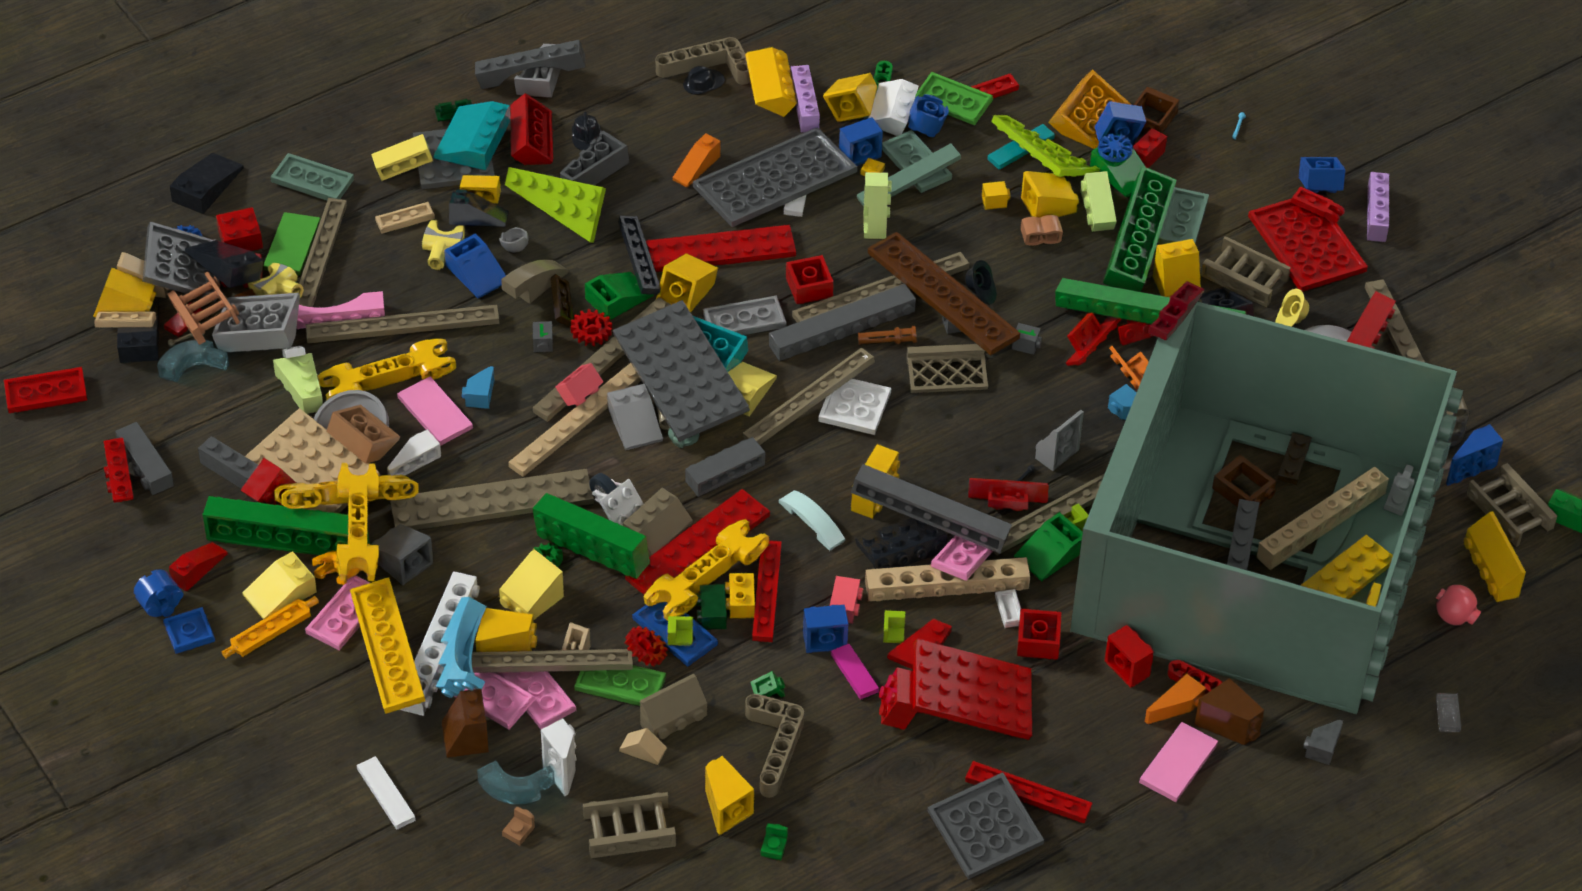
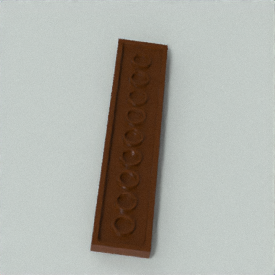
[868,232,1020,355]

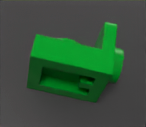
[751,671,786,698]
[761,823,788,860]

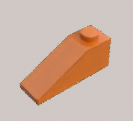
[673,133,721,188]
[1145,674,1206,724]

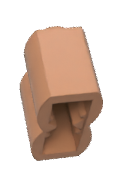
[1021,215,1063,246]

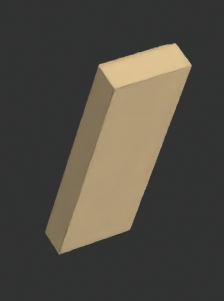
[375,202,435,233]
[94,312,156,327]

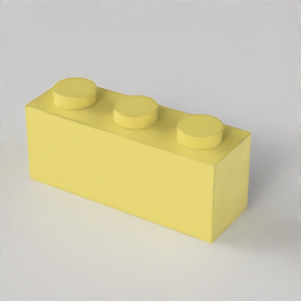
[371,134,433,181]

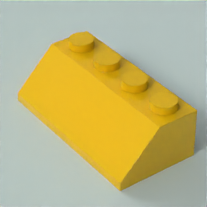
[745,47,797,117]
[1464,511,1526,602]

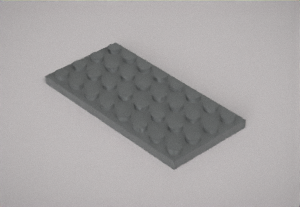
[693,127,857,227]
[613,300,750,442]

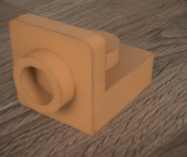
[502,807,535,846]

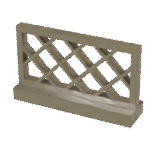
[906,344,988,393]

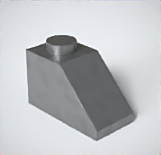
[1303,720,1343,765]

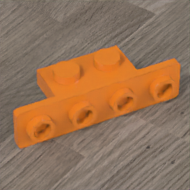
[1109,346,1149,390]

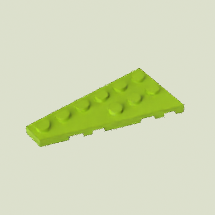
[991,115,1100,177]
[505,167,606,243]

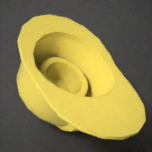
[1276,289,1309,327]

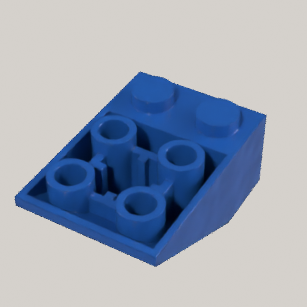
[444,234,506,298]
[1446,424,1503,486]

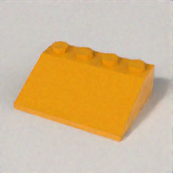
[1048,69,1132,149]

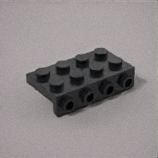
[855,518,948,569]

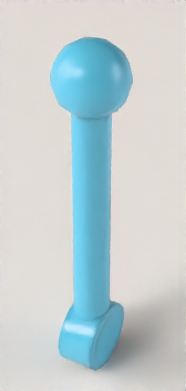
[1232,112,1246,140]

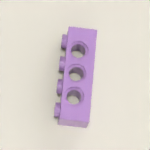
[791,65,820,132]
[1367,172,1389,242]

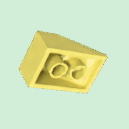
[728,362,777,417]
[242,551,317,619]

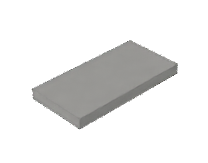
[703,295,786,335]

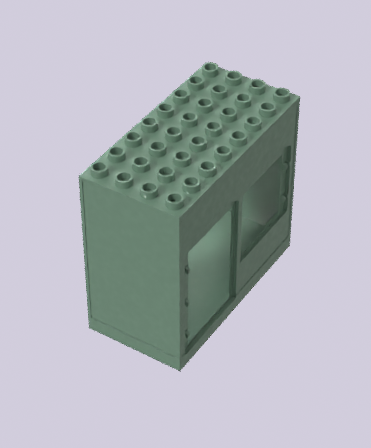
[1070,302,1464,714]

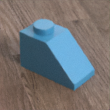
[462,366,494,409]
[1108,384,1137,419]

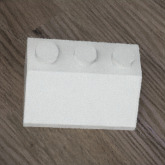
[868,79,918,136]
[541,719,577,796]

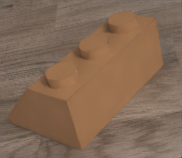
[326,405,400,464]

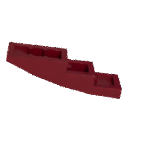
[1148,281,1204,340]

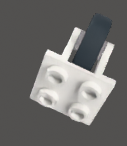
[589,473,644,526]

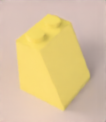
[499,549,564,620]

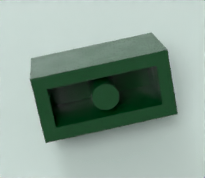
[696,584,727,630]

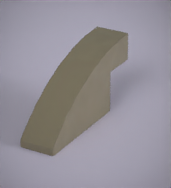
[501,260,568,304]

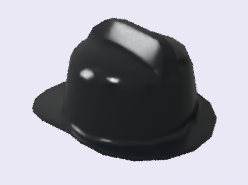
[683,66,725,94]
[572,112,601,151]
[965,260,997,305]

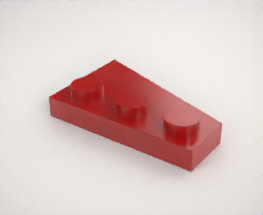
[887,619,952,670]

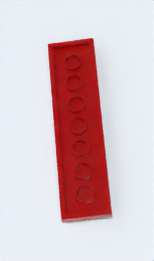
[646,225,796,272]
[625,489,770,596]

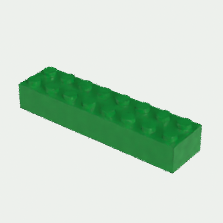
[1103,166,1177,292]
[202,496,370,555]

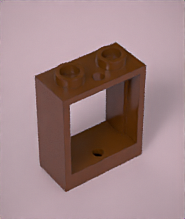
[1134,87,1179,134]
[1212,455,1276,509]

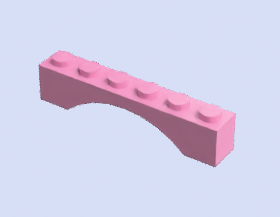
[297,291,385,329]

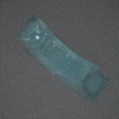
[157,340,229,382]
[477,761,555,804]

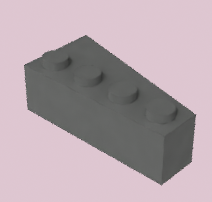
[560,131,629,185]

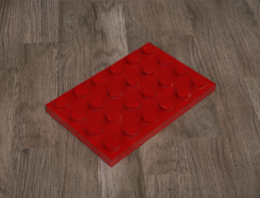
[1248,199,1368,292]
[912,639,1032,740]

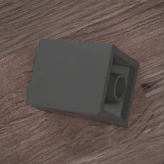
[371,524,433,585]

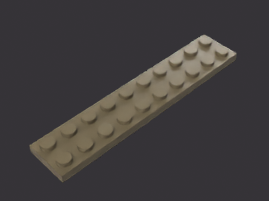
[390,469,594,530]

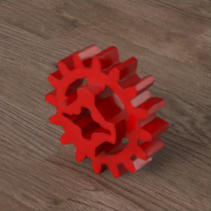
[570,309,612,346]
[625,626,668,667]

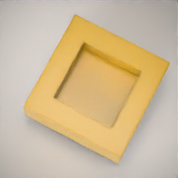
[861,158,885,176]

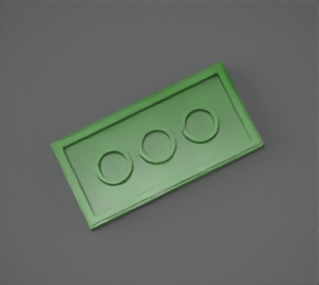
[914,72,993,125]
[263,212,321,276]
[574,665,666,706]

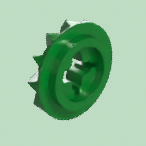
[533,542,563,567]

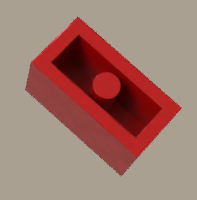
[1133,128,1167,168]

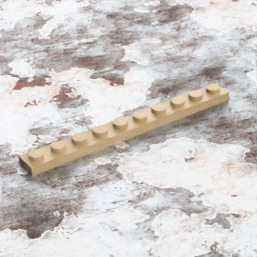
[509,363,641,477]

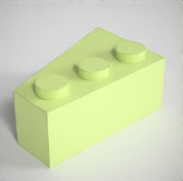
[1080,171,1117,231]
[273,353,323,414]

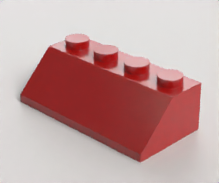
[510,93,553,165]

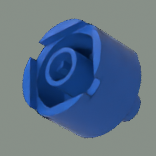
[908,94,949,137]
[134,569,184,617]

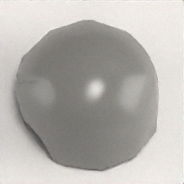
[499,227,529,253]

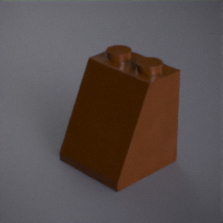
[1195,678,1264,745]
[442,689,489,758]

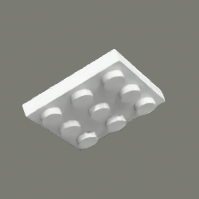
[818,379,891,435]

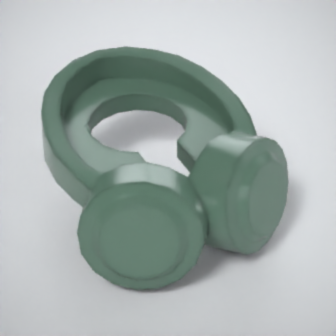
[668,428,699,448]

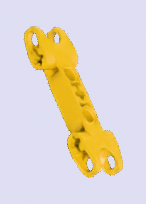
[318,339,456,401]
[336,463,379,581]
[274,474,419,509]
[643,519,769,621]

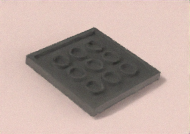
[413,129,495,189]
[142,222,219,302]
[928,773,1044,879]

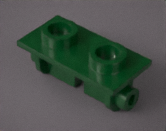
[434,98,472,122]

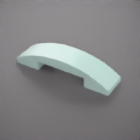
[779,490,845,551]

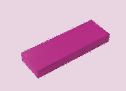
[831,644,879,700]

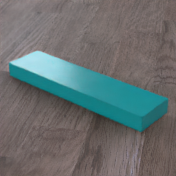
[987,124,1055,170]

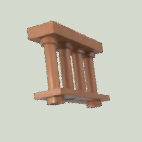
[168,272,240,345]

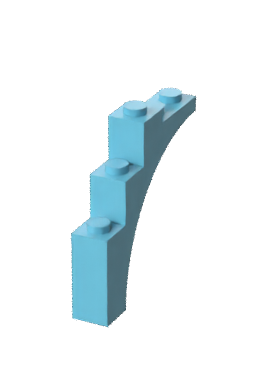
[436,597,487,698]

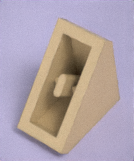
[562,623,590,650]
[619,728,667,765]

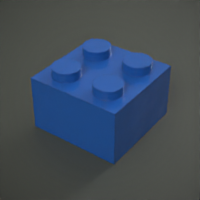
[1095,101,1146,146]
[839,117,883,166]
[1299,157,1345,193]
[803,604,848,653]

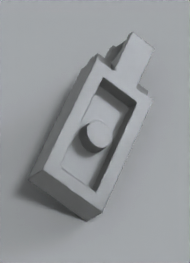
[1383,464,1415,516]

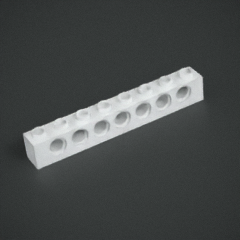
[400,571,480,716]

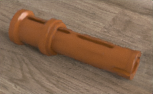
[858,326,917,345]

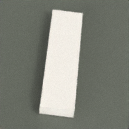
[357,756,416,830]

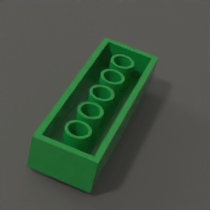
[532,493,650,579]

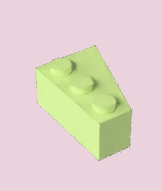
[863,172,892,239]

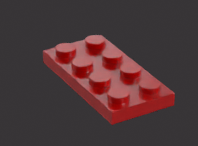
[4,367,87,413]

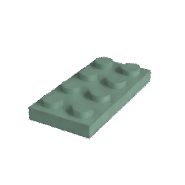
[882,130,952,193]
[270,153,354,200]
[1157,187,1209,244]

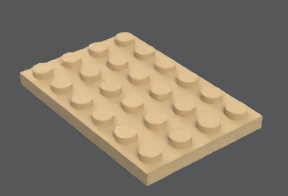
[245,408,380,513]

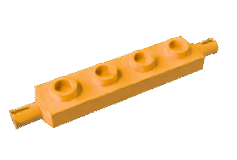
[221,596,319,659]

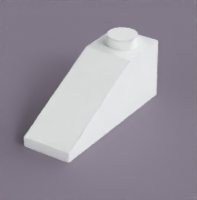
[387,429,441,475]

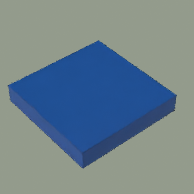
[163,607,215,654]

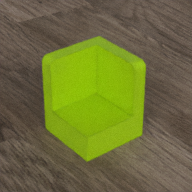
[1067,503,1088,532]
[883,610,905,643]
[668,616,693,646]

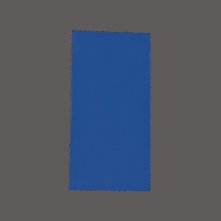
[632,602,718,667]

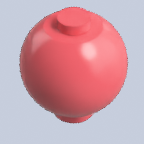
[1436,585,1481,625]

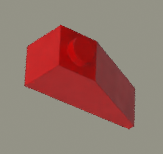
[169,542,228,592]

